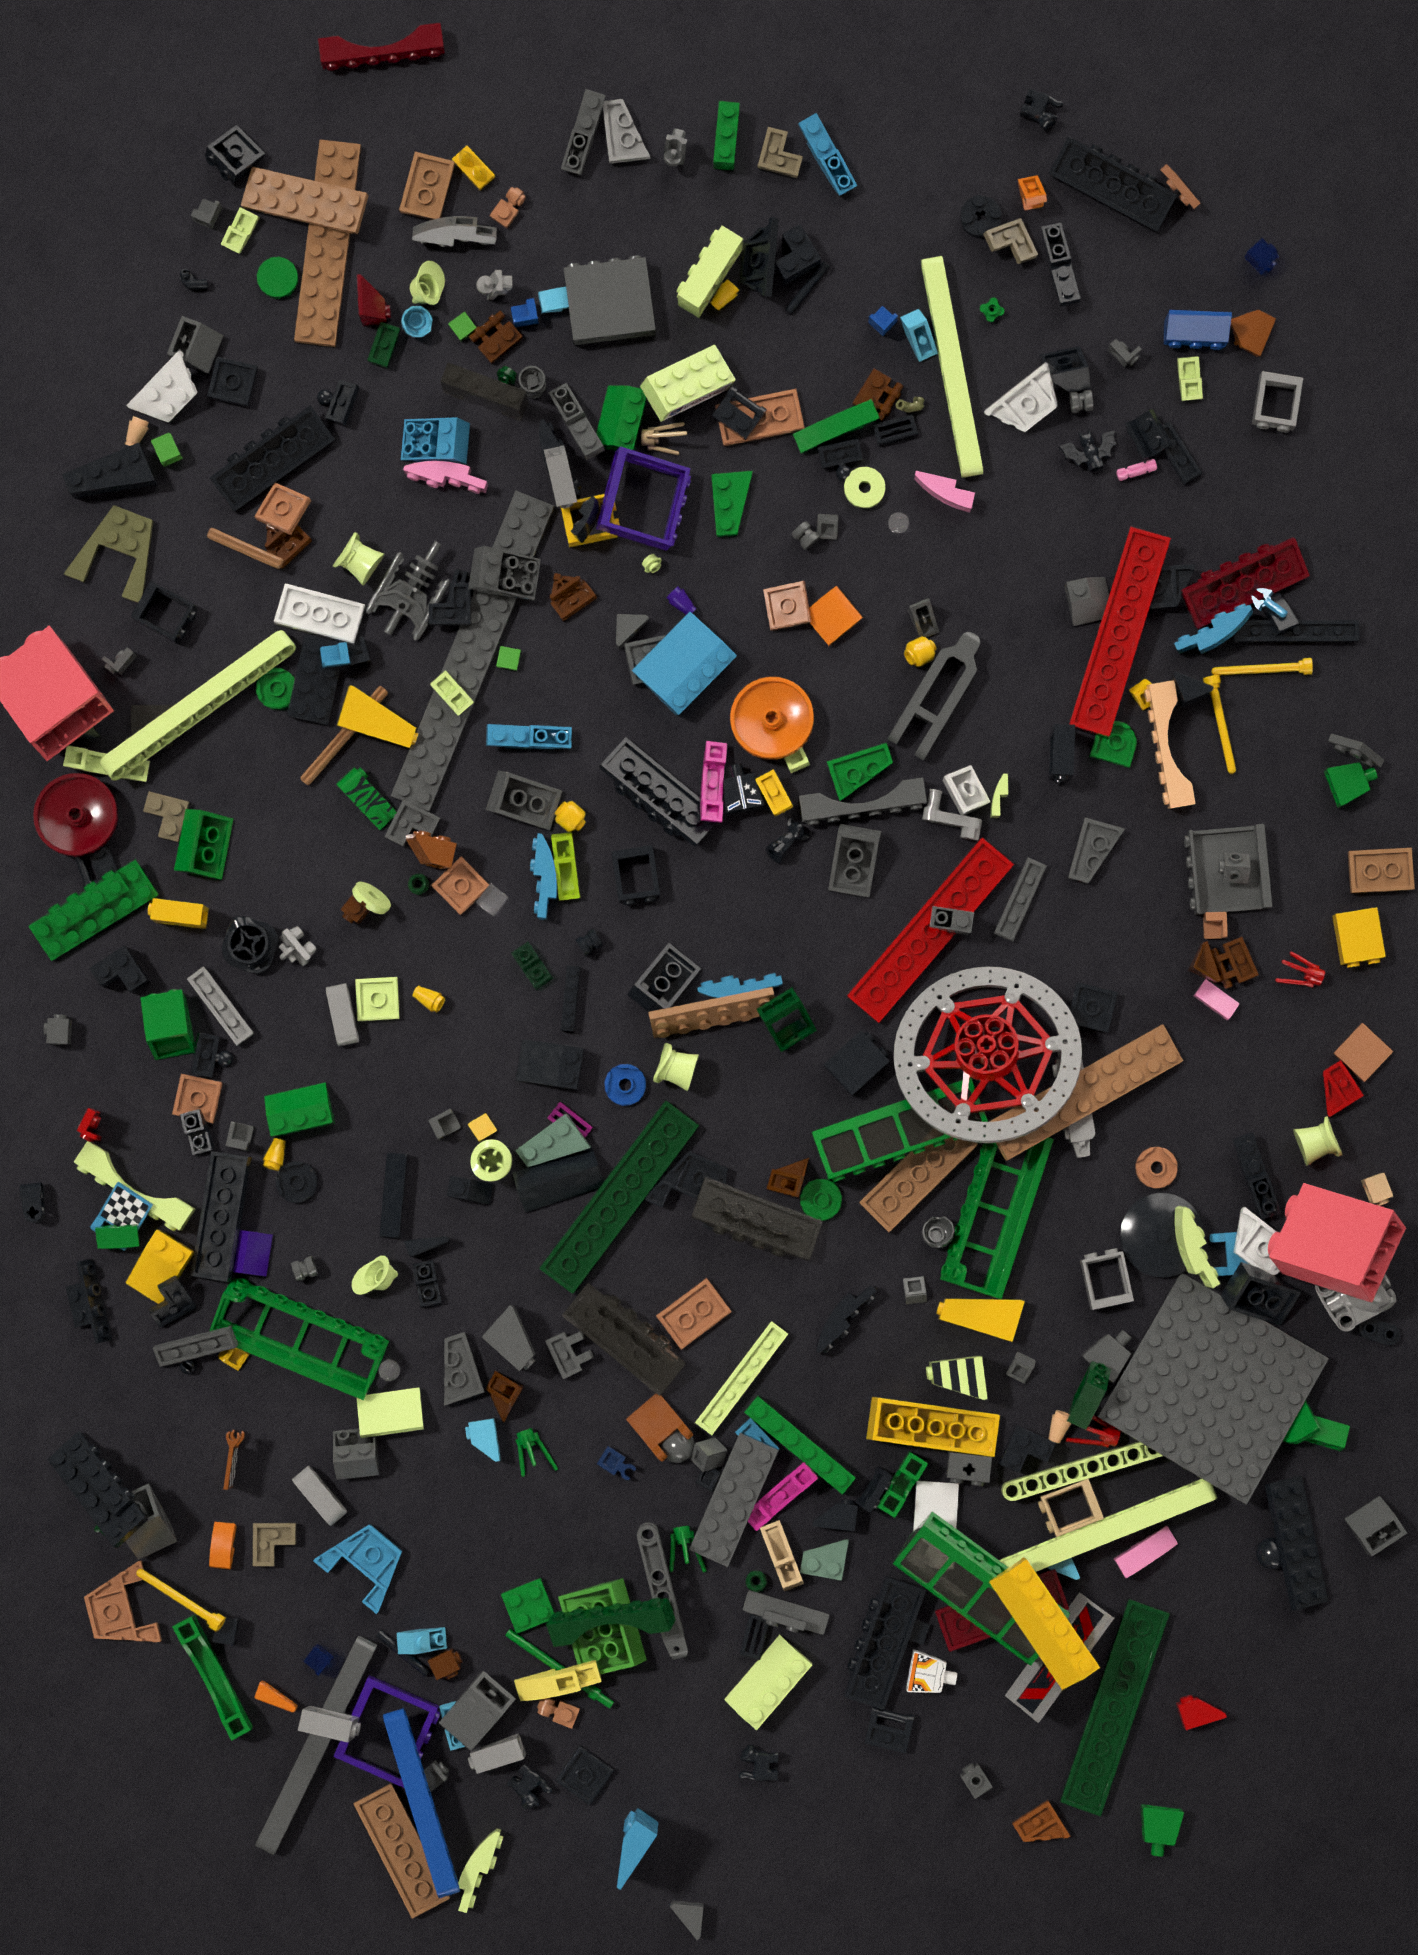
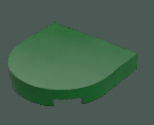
[1089,721,1137,768]
[1283,1400,1321,1444]

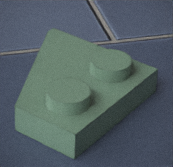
[800,1539,849,1581]

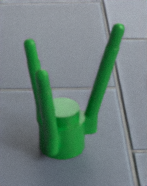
[516,1428,558,1477]
[669,1526,707,1572]

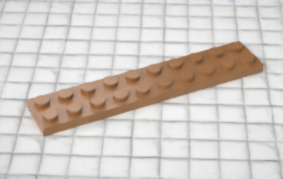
[294,140,361,347]
[989,1024,1183,1161]

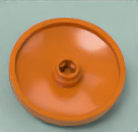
[730,677,814,760]

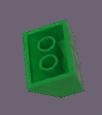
[596,386,647,451]
[174,809,233,880]
[264,1082,335,1137]

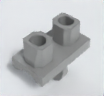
[476,270,512,300]
[279,926,316,966]

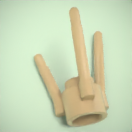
[642,422,687,455]

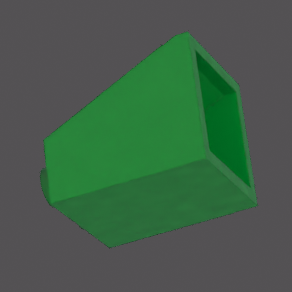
[141,989,195,1060]

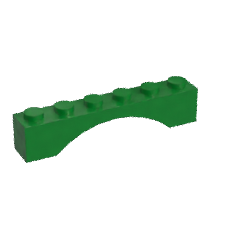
[744,1395,855,1494]
[172,1614,253,1741]

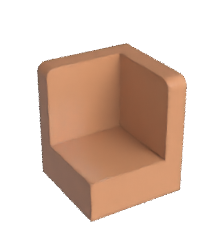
[1203,912,1227,939]

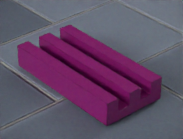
[547,1102,593,1138]

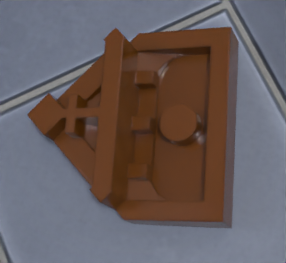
[265,524,312,569]
[549,573,597,622]

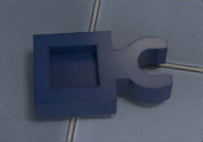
[597,1446,636,1480]

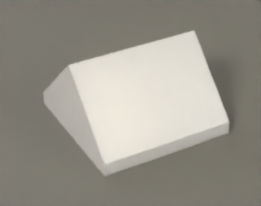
[942,765,990,816]

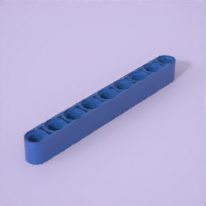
[383,1708,460,1899]

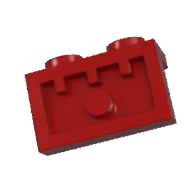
[77,1108,102,1142]

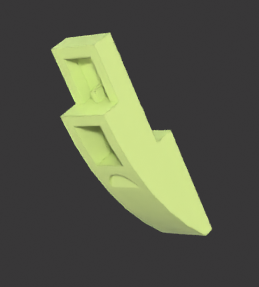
[1174,1206,1220,1288]
[458,1828,503,1913]

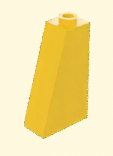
[337,685,418,748]
[936,1299,1025,1342]

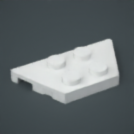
[126,350,197,422]
[984,362,1058,432]
[1234,1207,1280,1276]

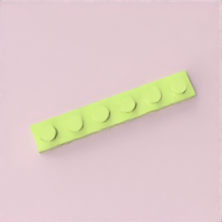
[695,1321,788,1435]

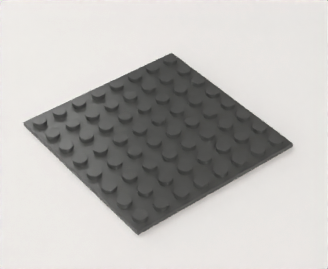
[1098,1273,1329,1505]

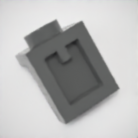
[1108,339,1142,367]
[102,648,137,675]
[424,1760,449,1792]

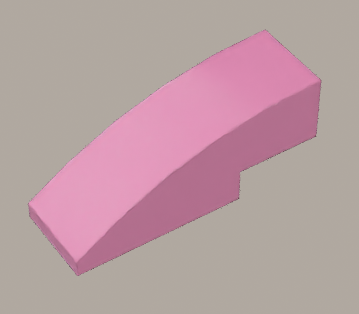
[914,471,975,513]
[1114,1525,1178,1578]

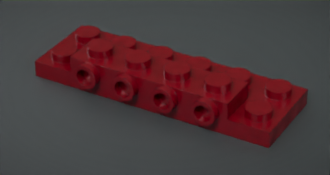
[1181,537,1310,629]
[935,1569,1069,1652]

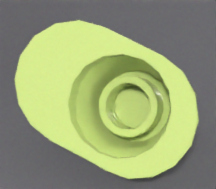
[410,261,445,305]
[352,1256,398,1295]

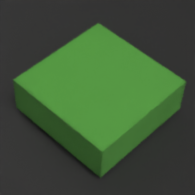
[448,312,476,341]
[496,646,521,671]

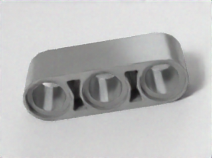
[326,983,359,1046]
[292,1465,347,1526]

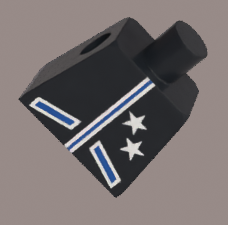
[724,764,764,815]

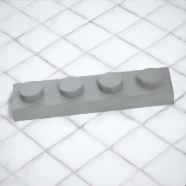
[187,966,254,1046]

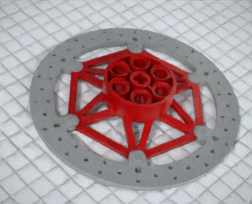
[894,967,1082,1143]

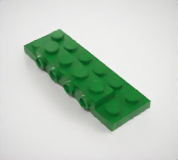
[29,859,158,961]

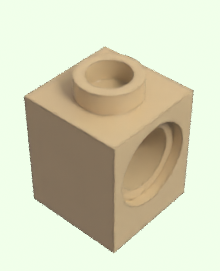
[1361,1173,1393,1206]

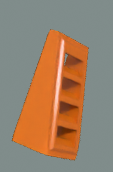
[254,1680,298,1712]

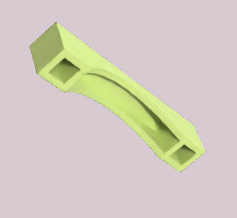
[74,1141,196,1232]

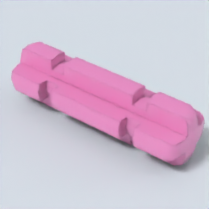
[1116,459,1157,481]

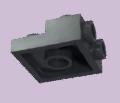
[205,125,265,184]

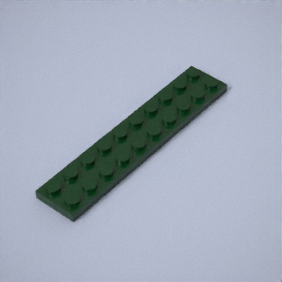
[539,1100,699,1294]
[1060,1599,1169,1817]

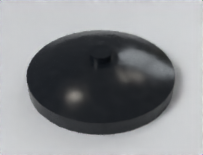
[1120,1193,1205,1277]

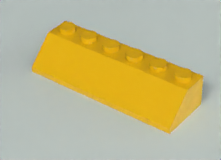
[989,1558,1100,1690]

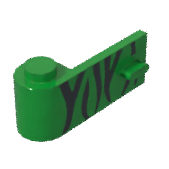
[336,767,397,830]

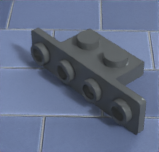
[743,1590,829,1635]

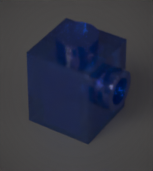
[1244,238,1279,275]

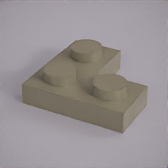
[758,127,803,178]
[983,218,1038,264]
[143,792,190,843]
[253,1523,296,1566]

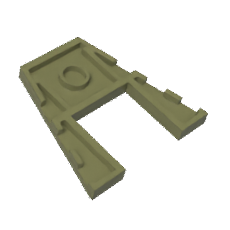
[64,506,153,603]

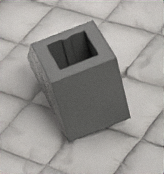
[929,906,974,935]

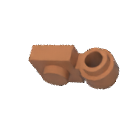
[490,187,526,229]
[537,1698,580,1729]

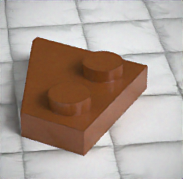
[1012,1800,1070,1842]

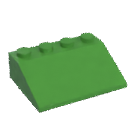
[558,1578,646,1674]

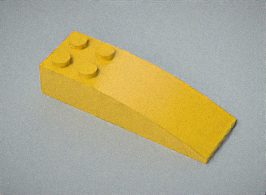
[866,1397,1000,1457]

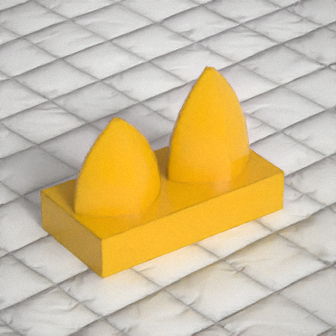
[452,146,495,190]
[755,769,793,816]

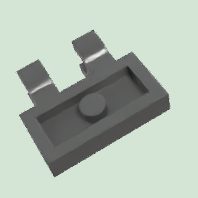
[545,1331,594,1379]

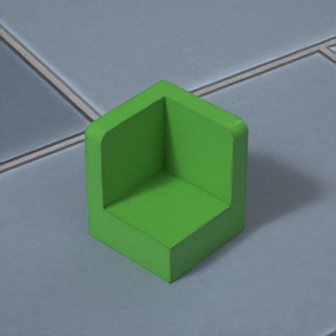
[151,433,183,467]

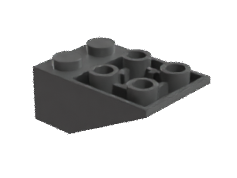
[468,546,541,600]
[439,1671,515,1751]

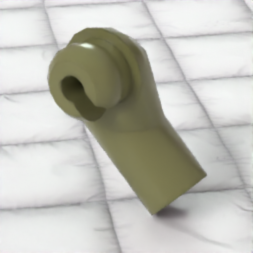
[896,397,924,413]

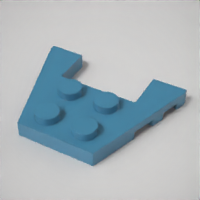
[313,1524,402,1614]

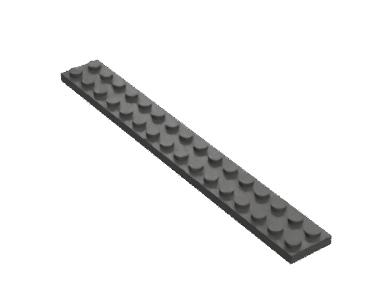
[391,491,554,812]

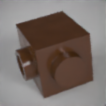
[340,894,370,924]
[428,1648,462,1680]

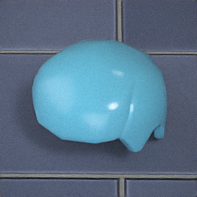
[401,306,433,338]

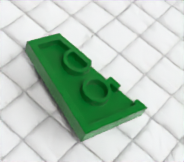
[711,471,753,537]
[827,743,893,802]

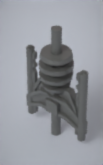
[366,541,451,641]

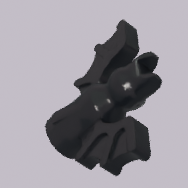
[1059,430,1116,472]

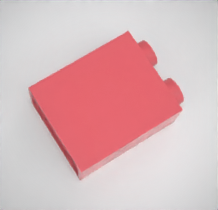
[0,626,114,761]
[1268,1183,1406,1303]

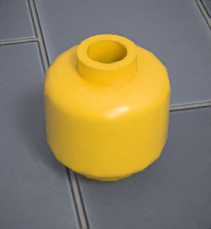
[904,636,936,667]
[554,801,586,832]

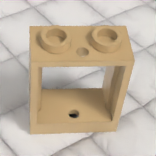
[1038,1479,1104,1537]

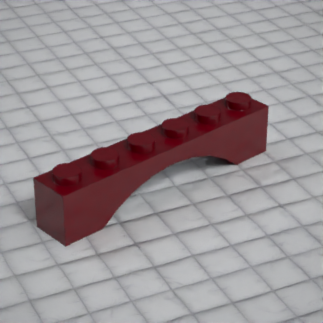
[318,23,445,70]

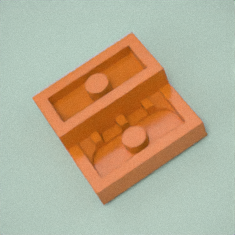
[809,586,863,646]

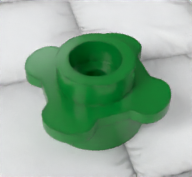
[980,298,1004,322]

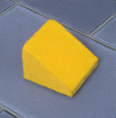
[1129,679,1152,710]
[468,1113,497,1142]
[218,1348,250,1371]

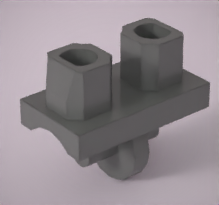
[663,128,687,166]

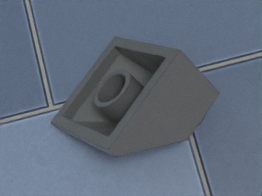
[1064,577,1109,627]

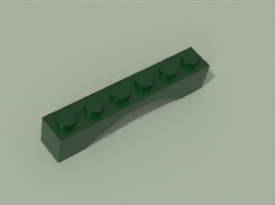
[546,1598,676,1647]

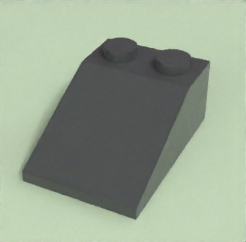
[486,770,562,830]
[828,824,881,897]

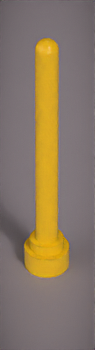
[1211,658,1313,675]
[1203,674,1236,774]
[136,1569,226,1632]

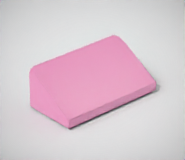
[1193,979,1239,1020]

